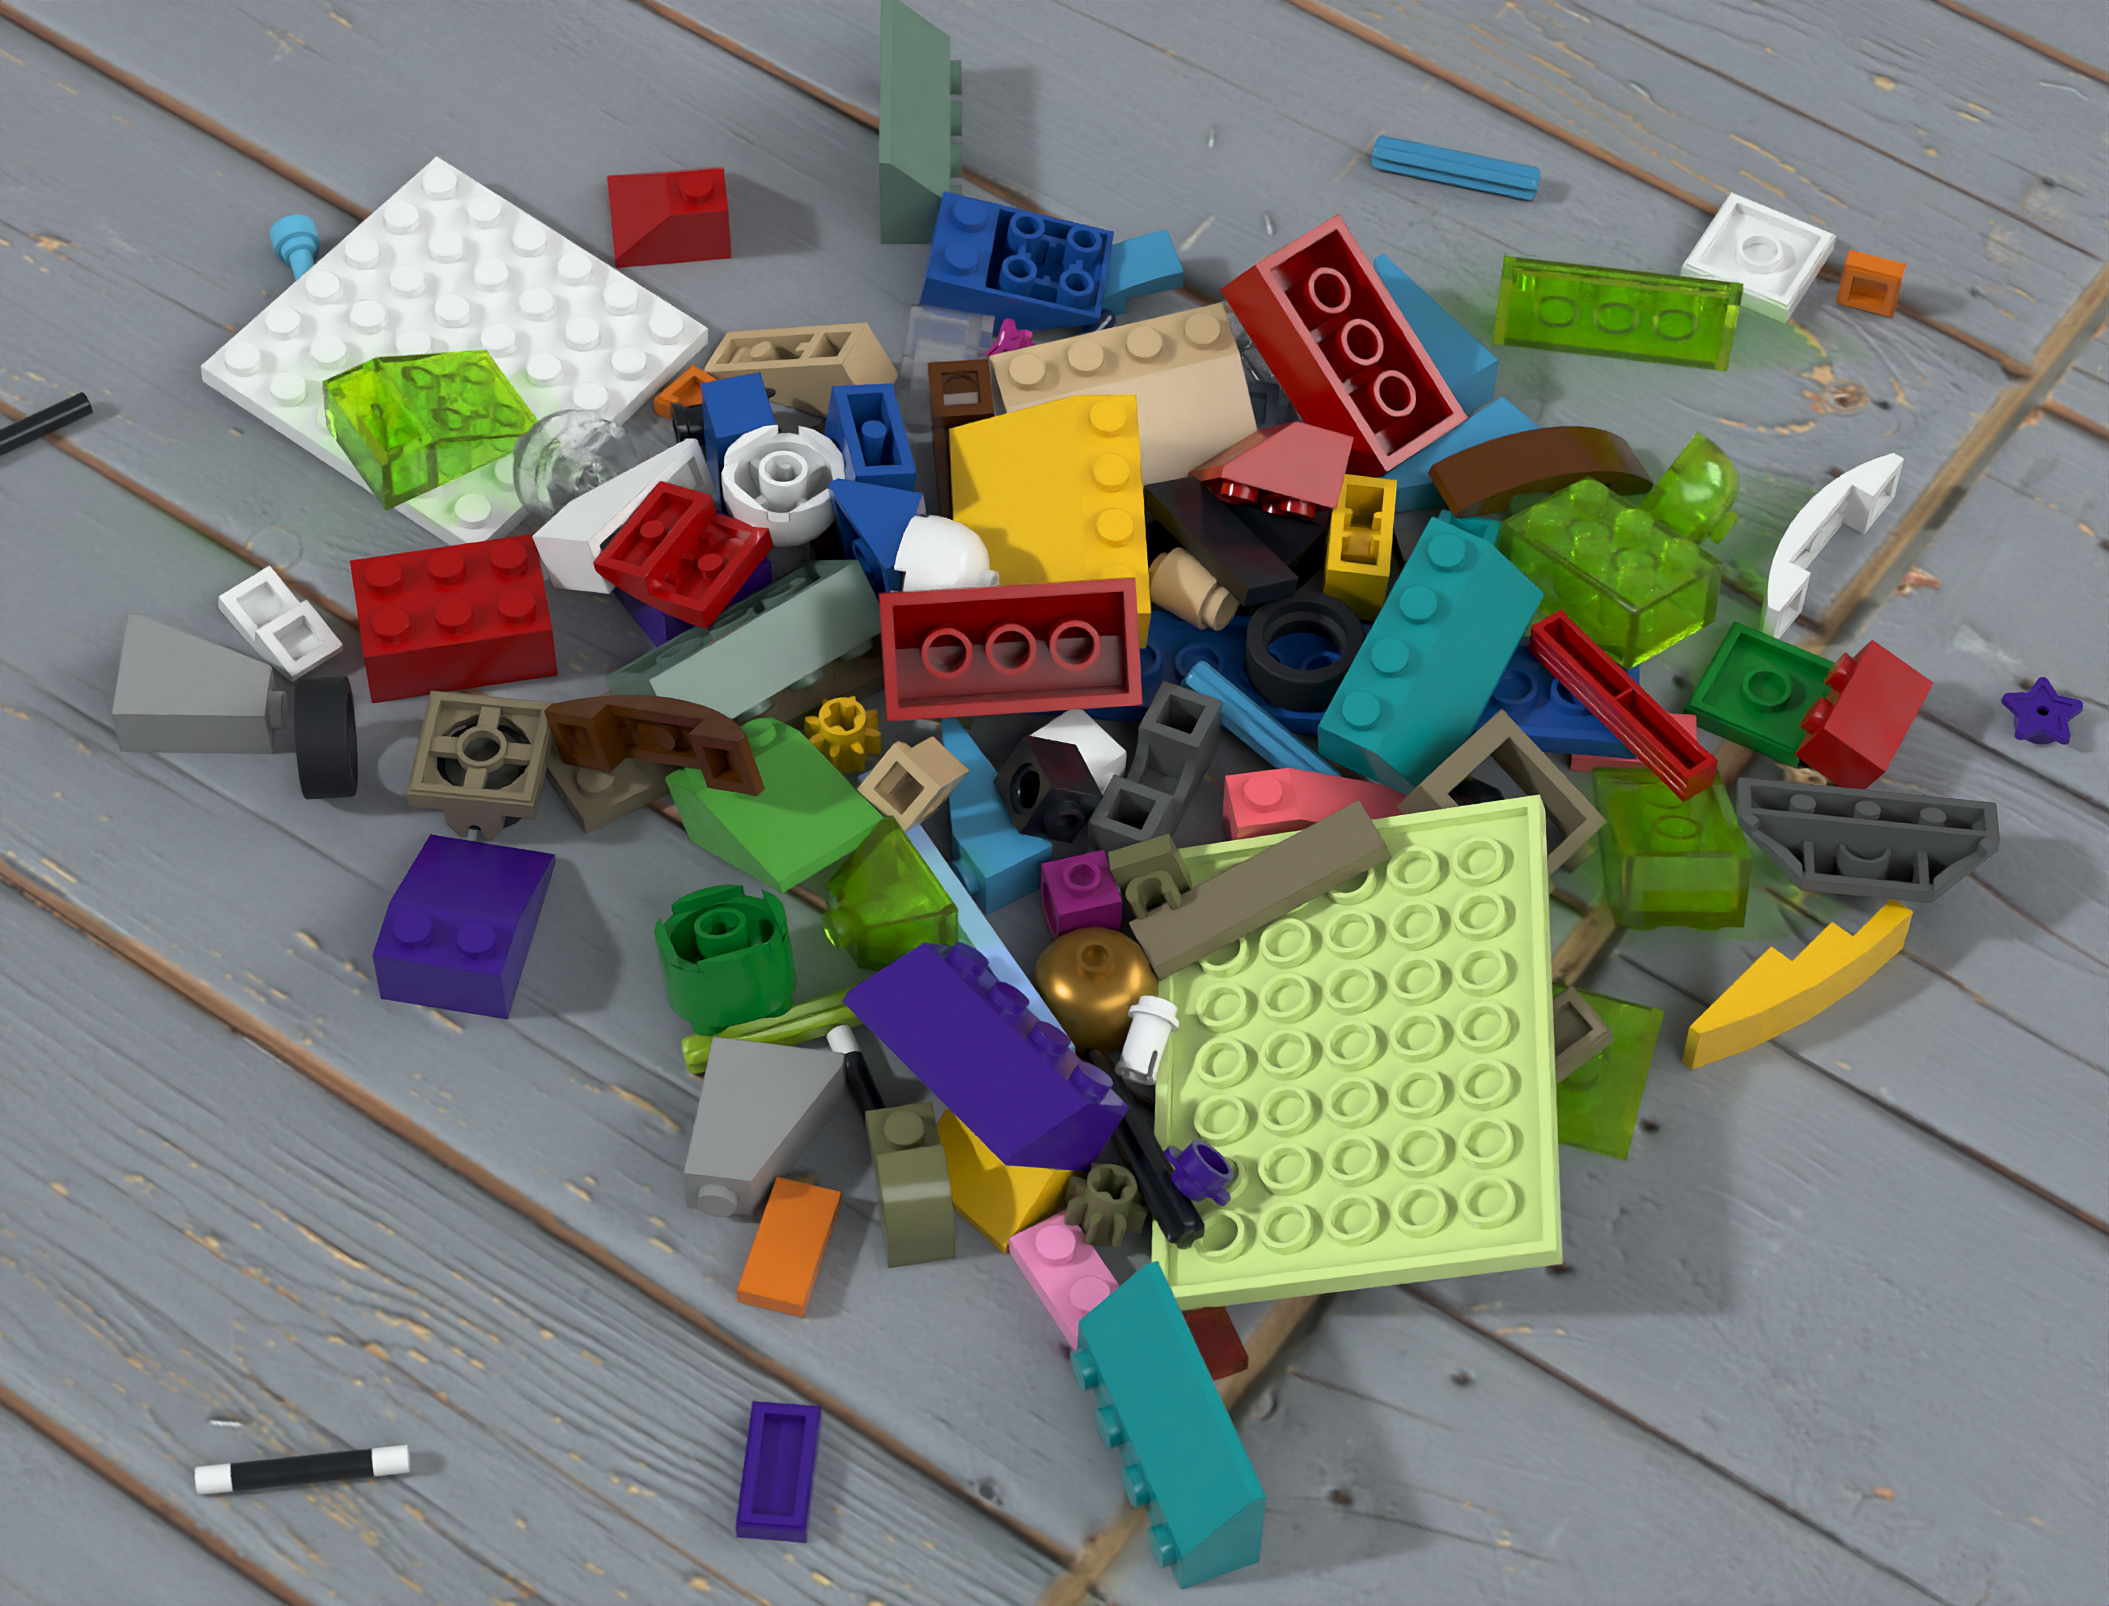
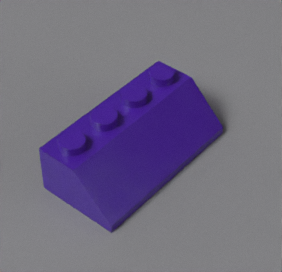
[842,942,1130,1172]

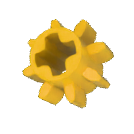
[804,696,882,773]

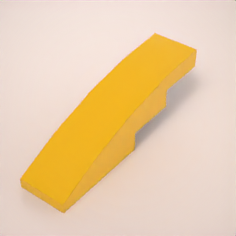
[1682,899,1913,1070]

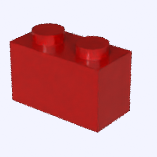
[1794,640,1933,790]

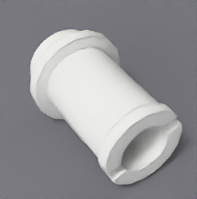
[1114,995,1180,1085]

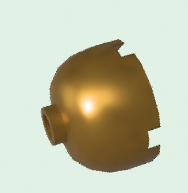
[1030,927,1158,1059]

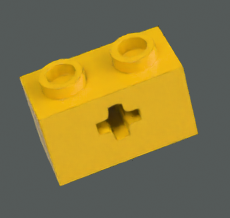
[1321,474,1397,621]

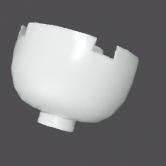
[721,425,845,547]
[891,514,999,592]

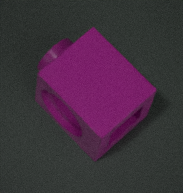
[1041,850,1122,943]

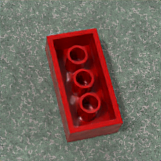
[1220,213,1468,478]

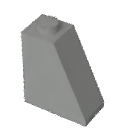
[112,614,288,754]
[684,1037,847,1217]

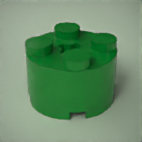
[654,884,797,1036]

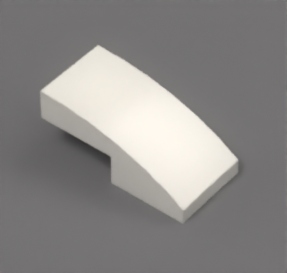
[218,566,343,682]

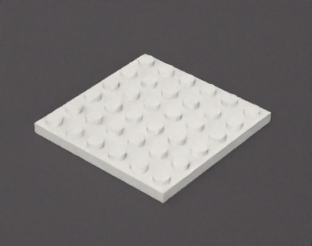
[201,157,708,546]

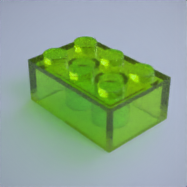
[1499,475,1723,670]

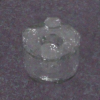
[896,304,995,428]
[513,409,650,524]

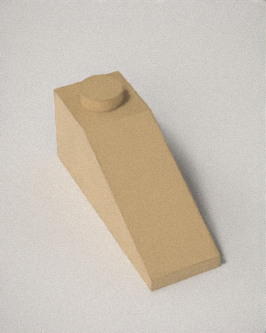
[703,322,899,418]

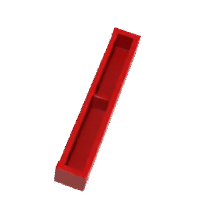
[1528,609,1718,802]

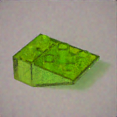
[322,350,547,511]

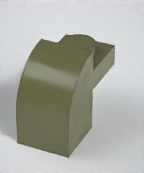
[865,1101,955,1268]

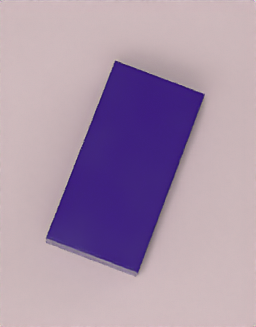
[735,1401,822,1543]

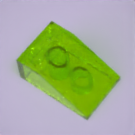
[1592,767,1753,932]

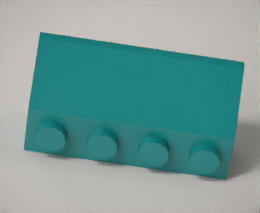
[1318,516,1544,796]
[1070,1261,1266,1589]

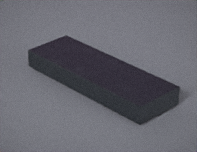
[1143,476,1299,607]

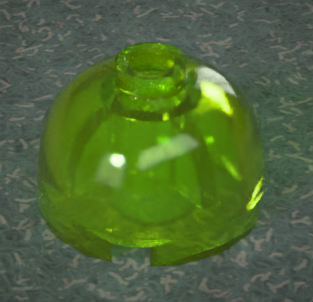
[1625,431,1740,554]

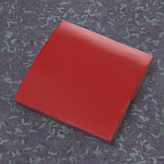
[593,481,774,629]

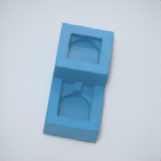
[1102,230,1184,316]

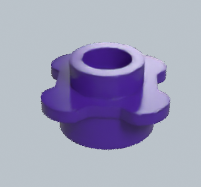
[1164,1139,1234,1206]

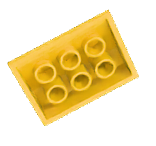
[949,394,1151,648]

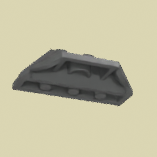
[1736,777,2000,903]

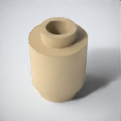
[1148,547,1240,631]

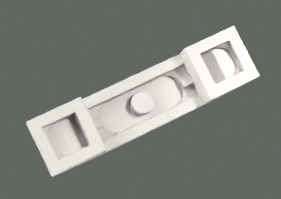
[1759,453,1904,639]

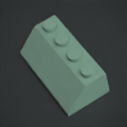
[879,0,962,244]
[604,560,881,721]

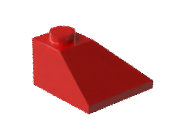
[607,166,732,268]

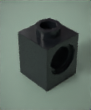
[993,735,1103,843]

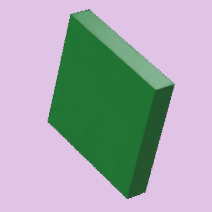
[1683,621,1835,769]

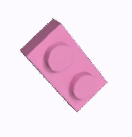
[1009,1209,1119,1350]

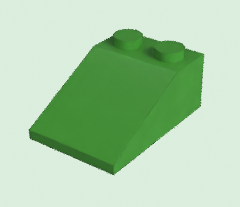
[665,716,889,893]

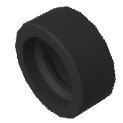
[1245,591,1365,712]
[294,676,358,800]

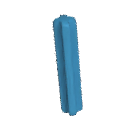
[1371,135,1541,201]
[1180,660,1342,777]

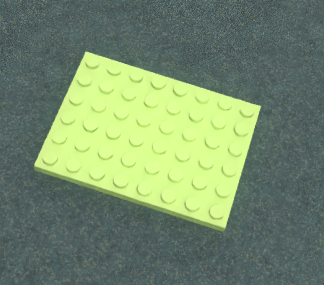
[1152,794,1563,1311]

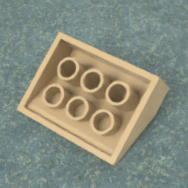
[989,302,1257,509]

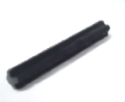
[1081,1049,1205,1250]

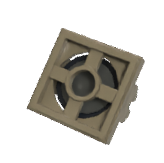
[406,691,555,840]

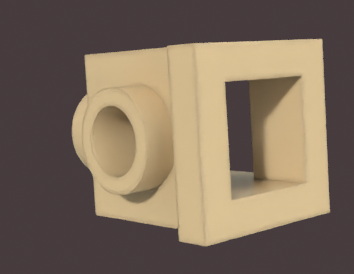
[857,736,970,833]

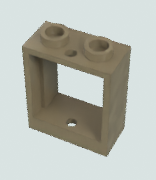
[1397,709,1608,894]

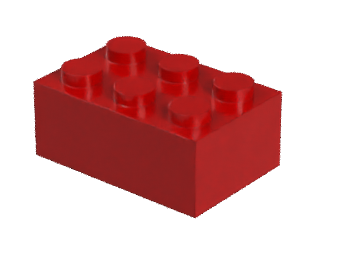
[350,533,558,703]

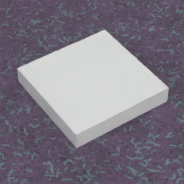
[1680,192,1836,324]

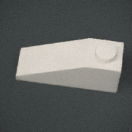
[532,438,717,594]

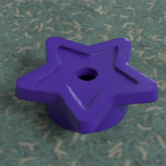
[2001,677,2083,745]

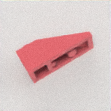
[1222,768,1407,841]

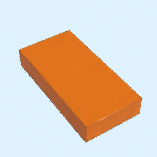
[737,1177,842,1318]

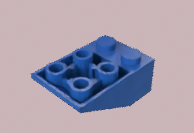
[914,191,1114,337]

